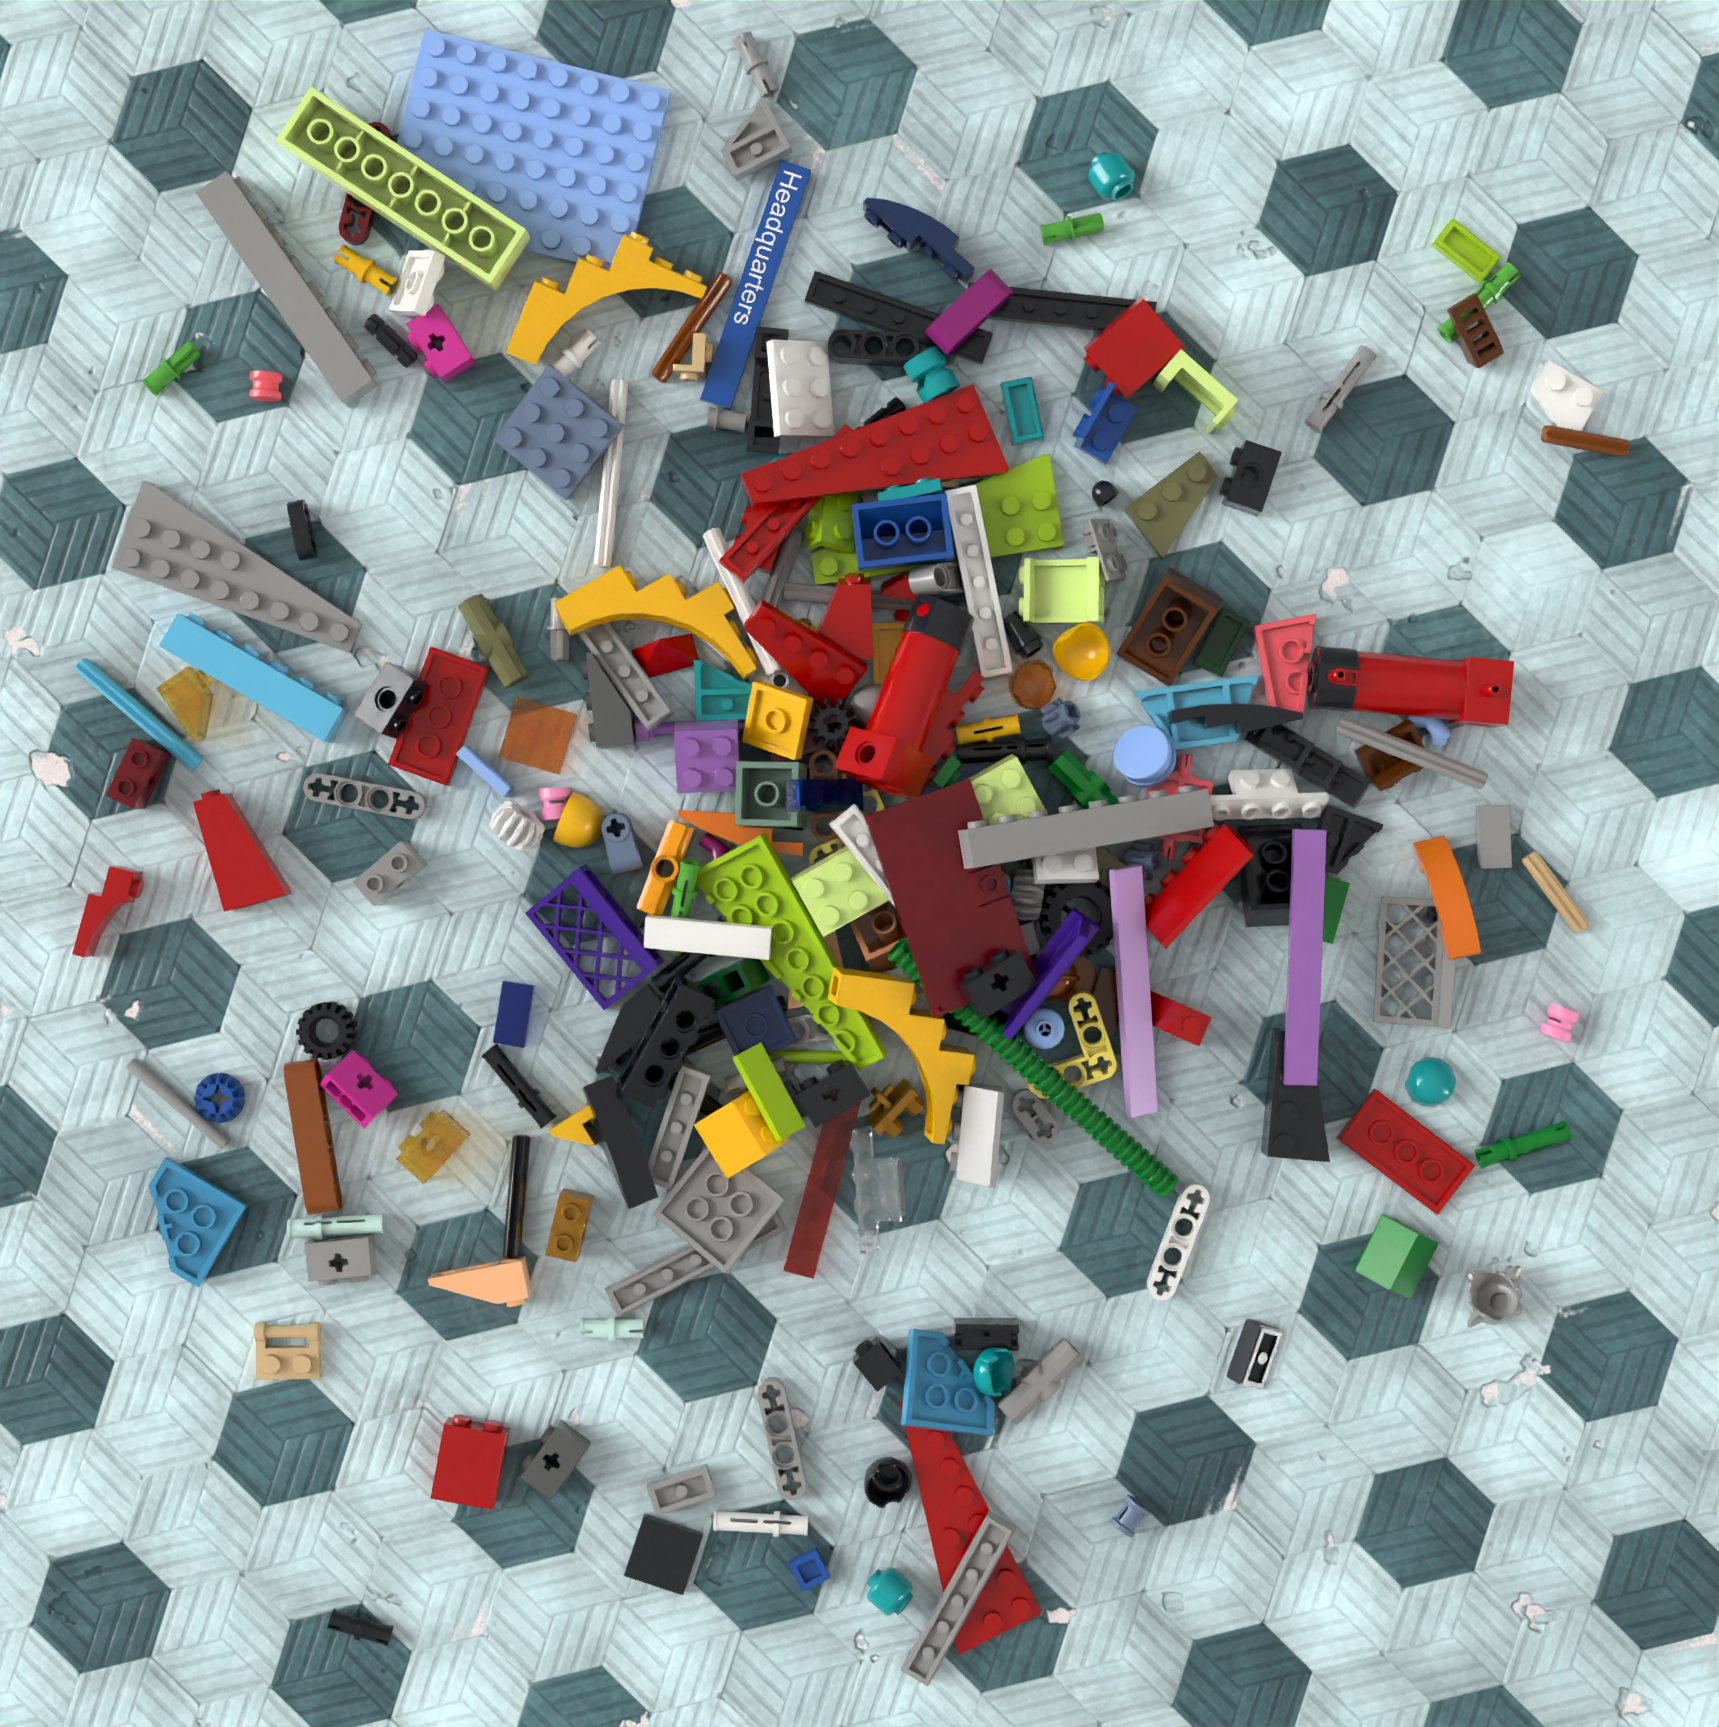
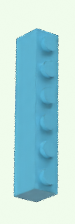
[159,612,349,743]

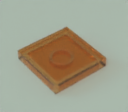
[498,697,577,775]

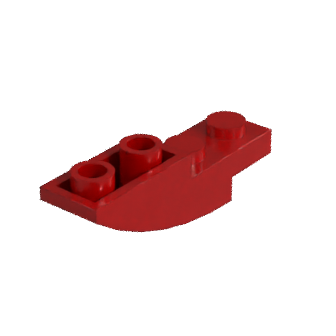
[921,670,985,786]

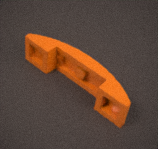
[1413,836,1481,961]

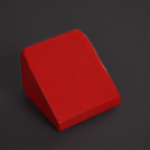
[881,571,916,600]

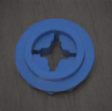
[193,1073,245,1124]

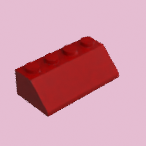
[1144,821,1254,948]

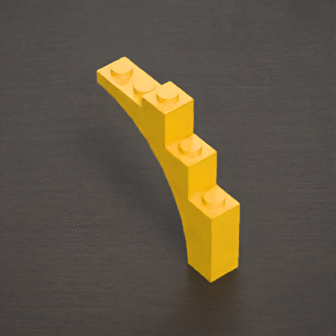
[506,231,707,365]
[554,565,758,680]
[828,967,976,1145]

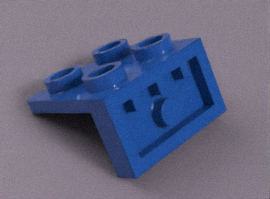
[1073,381,1138,465]

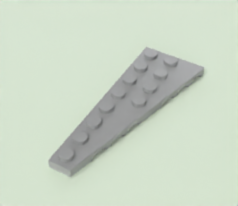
[112,480,363,654]

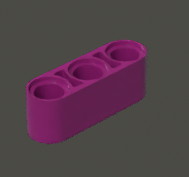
[925,269,1013,356]

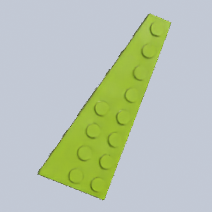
[696,833,888,1070]

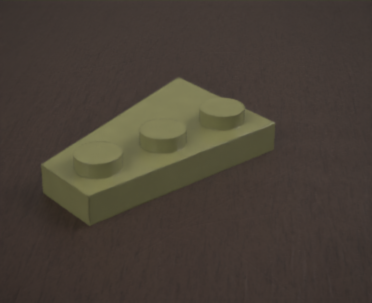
[1124,451,1218,560]

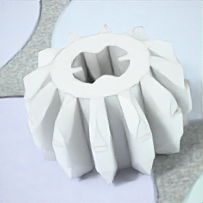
[489,801,546,852]

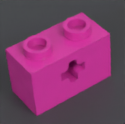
[406,304,477,383]
[319,1050,398,1129]

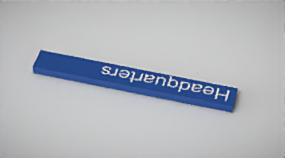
[700,160,811,411]

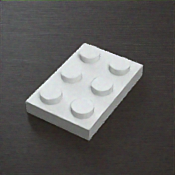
[766,340,835,438]

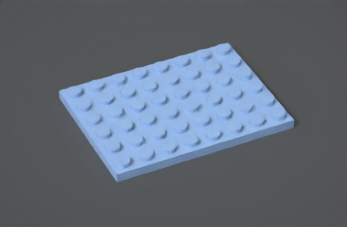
[397,29,671,269]

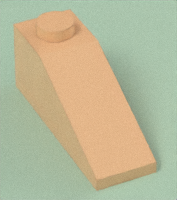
[428,1256,532,1307]

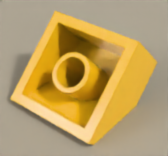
[694,1090,789,1179]

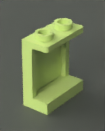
[1152,349,1238,434]
[1019,557,1105,624]

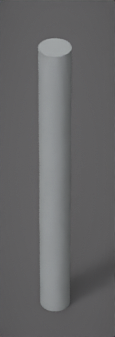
[126,1058,230,1149]

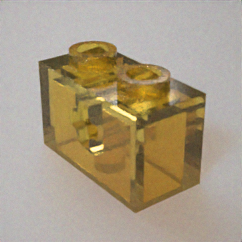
[396,1109,471,1184]

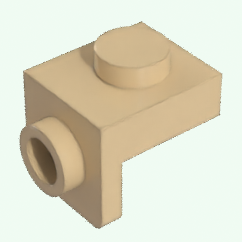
[673,333,714,382]

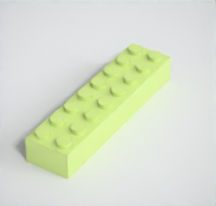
[276,87,531,291]
[790,754,1045,937]

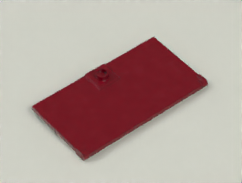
[864,779,1037,1018]

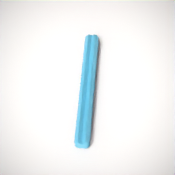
[75,658,203,770]

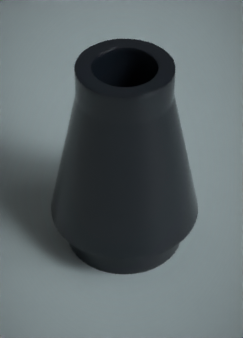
[1003,611,1044,660]

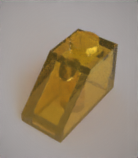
[156,666,214,741]

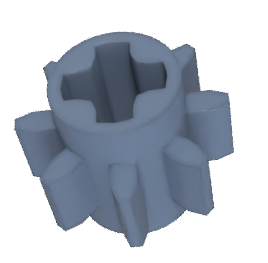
[1042,697,1081,739]
[1124,842,1164,880]

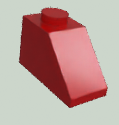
[1150,990,1212,1046]

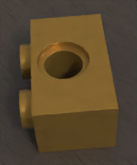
[545,1188,594,1262]

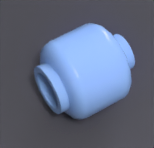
[1022,1007,1065,1049]

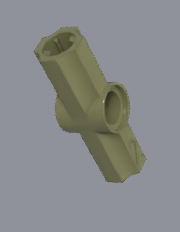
[458,594,528,690]

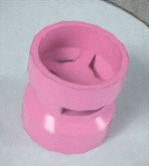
[539,787,571,821]
[1539,1003,1581,1043]

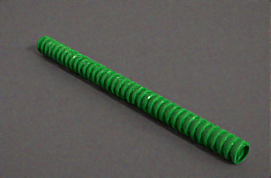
[888,938,1178,1197]

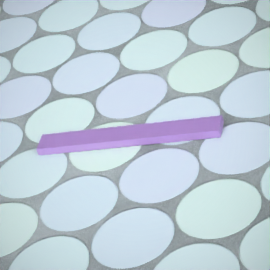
[1109,864,1158,1118]

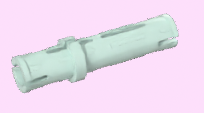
[287,1213,385,1240]

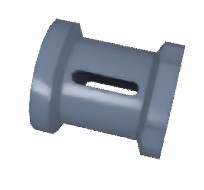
[1110,1494,1151,1538]

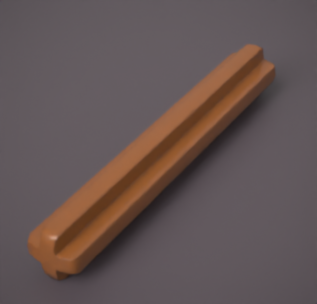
[651,272,732,383]

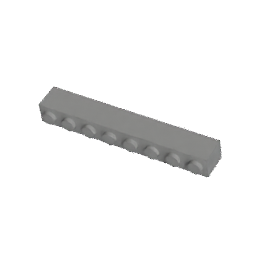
[195,171,378,407]
[958,784,1214,869]

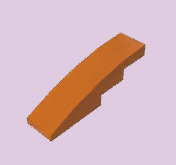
[678,810,804,856]

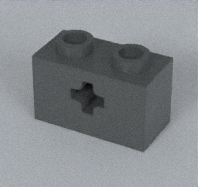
[521,1420,591,1500]

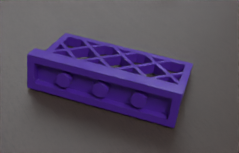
[525,864,665,1010]
[999,907,1099,1040]

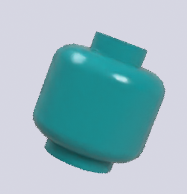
[1088,152,1135,201]
[866,1567,914,1615]

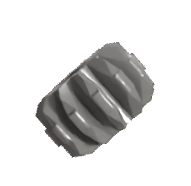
[1011,868,1045,922]

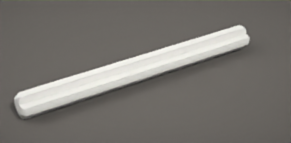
[594,379,628,567]

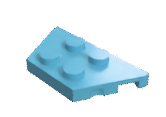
[1136,675,1258,750]

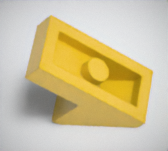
[549,1104,598,1146]

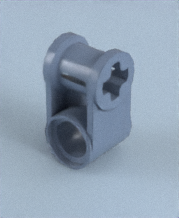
[601,813,644,875]

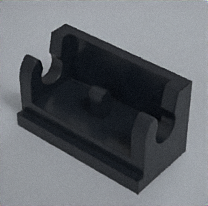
[954,1318,1019,1351]

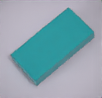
[1000,376,1044,446]

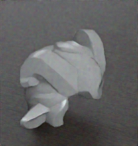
[1466,1265,1523,1327]

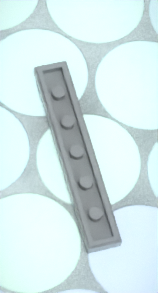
[605,1212,786,1317]
[901,1511,1017,1686]

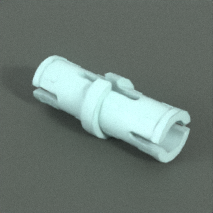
[580,1316,644,1341]

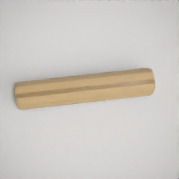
[1522,851,1589,933]

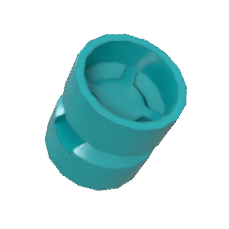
[903,346,960,403]

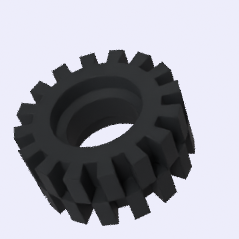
[296,1002,358,1060]

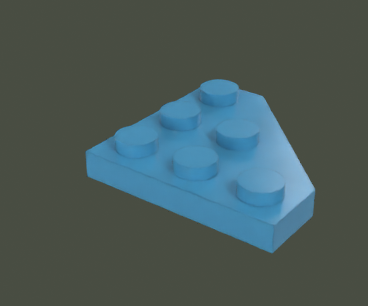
[149,1157,249,1287]
[901,1329,995,1436]

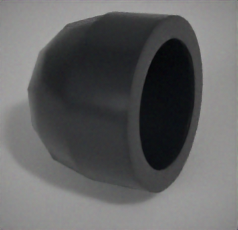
[1092,480,1119,508]

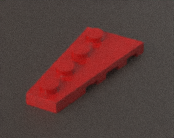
[744,600,867,709]

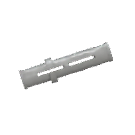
[1305,345,1377,433]

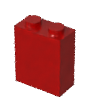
[1084,296,1185,399]
[430,1414,510,1510]

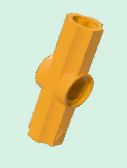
[636,819,695,916]

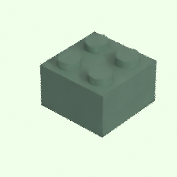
[735,761,808,828]

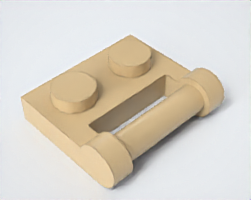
[254,1322,322,1380]

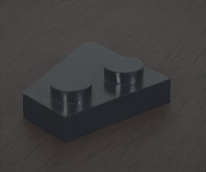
[1316,805,1384,875]

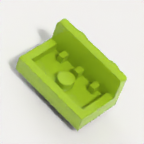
[804,492,859,554]

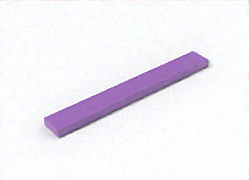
[1283,829,1327,1086]

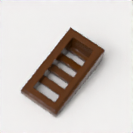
[1447,293,1504,368]

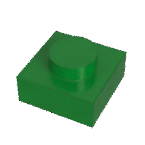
[931,755,961,789]

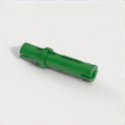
[1475,1121,1572,1169]

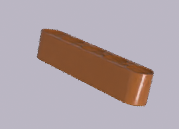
[284,1059,342,1215]

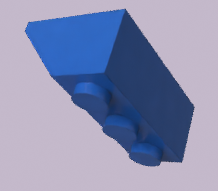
[851,493,954,572]

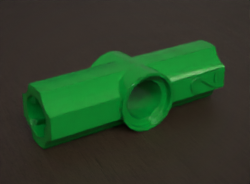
[1047,749,1119,809]

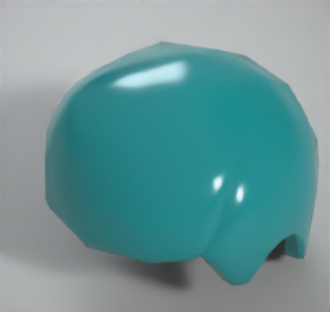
[1405,1057,1456,1107]
[973,1347,1014,1396]

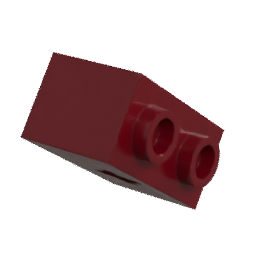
[105,738,171,810]

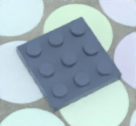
[493,365,625,500]

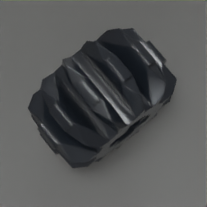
[807,697,859,751]

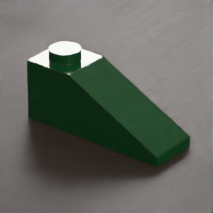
[677,958,770,1020]

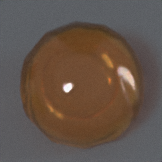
[1008,660,1057,709]

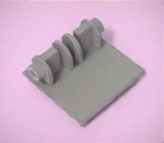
[1082,519,1127,585]

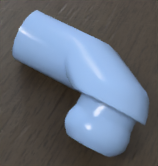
[1407,716,1450,746]

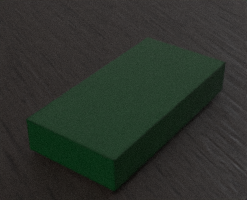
[1192,607,1251,678]

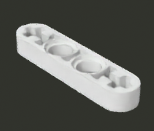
[1146,1182,1210,1301]

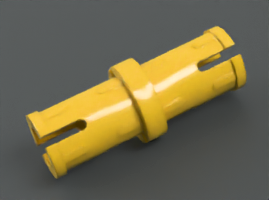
[334,245,399,297]
[956,714,1021,745]

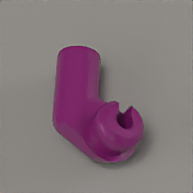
[699,832,730,861]

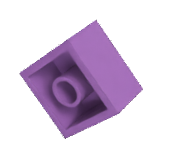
[673,720,741,793]

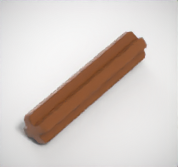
[1541,425,1630,457]

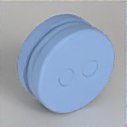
[1113,725,1176,788]

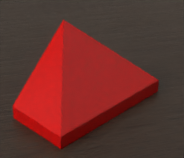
[631,633,699,678]

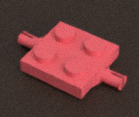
[1145,753,1214,861]

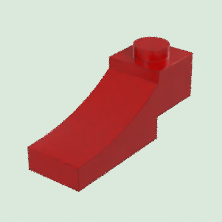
[72,866,144,957]

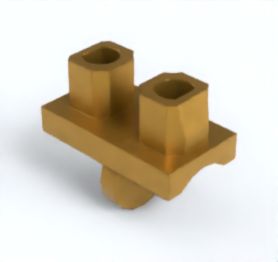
[865,1078,924,1139]

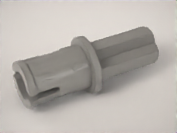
[547,598,569,661]

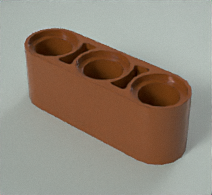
[809,749,839,841]

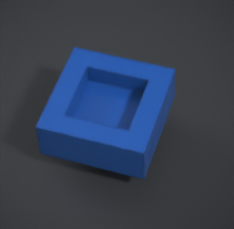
[788,1547,831,1592]

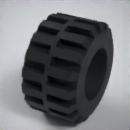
[1038,882,1113,956]

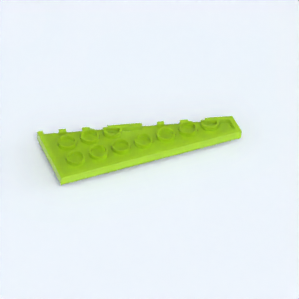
[811,454,1064,585]

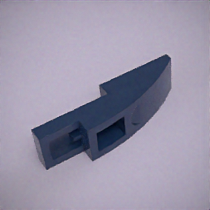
[863,197,975,284]

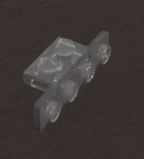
[850,1126,906,1255]

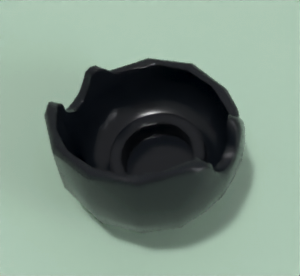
[864,1457,912,1508]

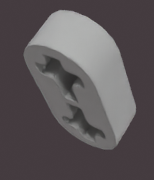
[1011,1089,1059,1144]

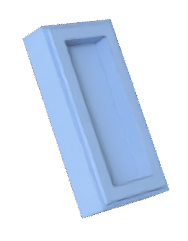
[456,746,514,797]

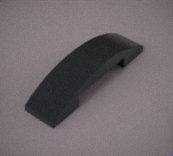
[747,327,789,454]

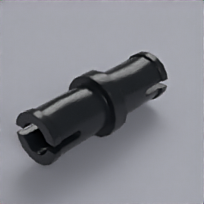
[327,1608,394,1646]

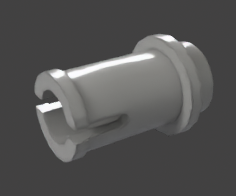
[707,405,747,433]

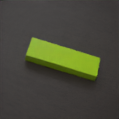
[732,1042,806,1142]

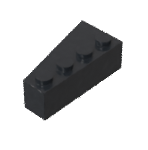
[1261,1028,1330,1162]

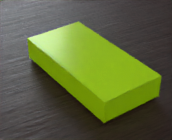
[1431,218,1502,284]

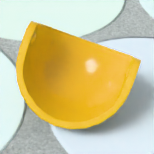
[1052,623,1111,681]
[553,792,604,848]

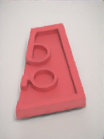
[1253,614,1316,713]

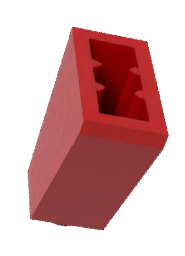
[816,573,873,659]

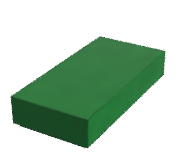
[1323,876,1350,944]

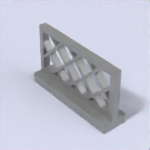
[1373,897,1456,1028]

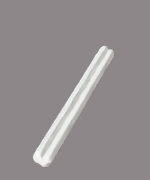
[703,528,783,675]

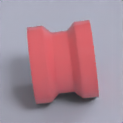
[249,371,282,402]

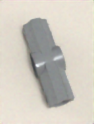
[998,1337,1083,1425]

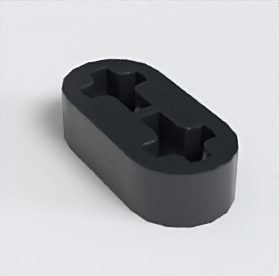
[287,499,317,561]

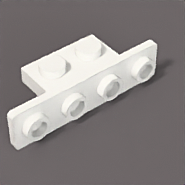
[1209,769,1329,821]

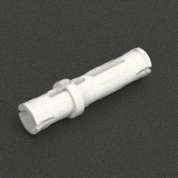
[713,1510,809,1537]

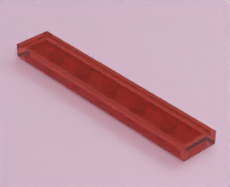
[783,1088,861,1279]

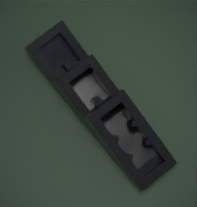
[1167,703,1304,734]
[1244,724,1371,809]
[582,1075,658,1210]

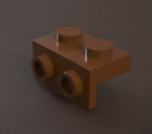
[1354,719,1424,791]

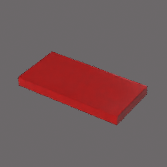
[388,646,491,786]
[1336,1089,1476,1215]

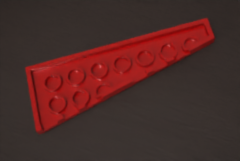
[740,384,1009,506]
[900,1400,1041,1655]

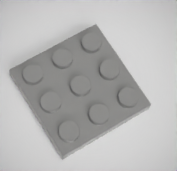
[652,1147,786,1274]

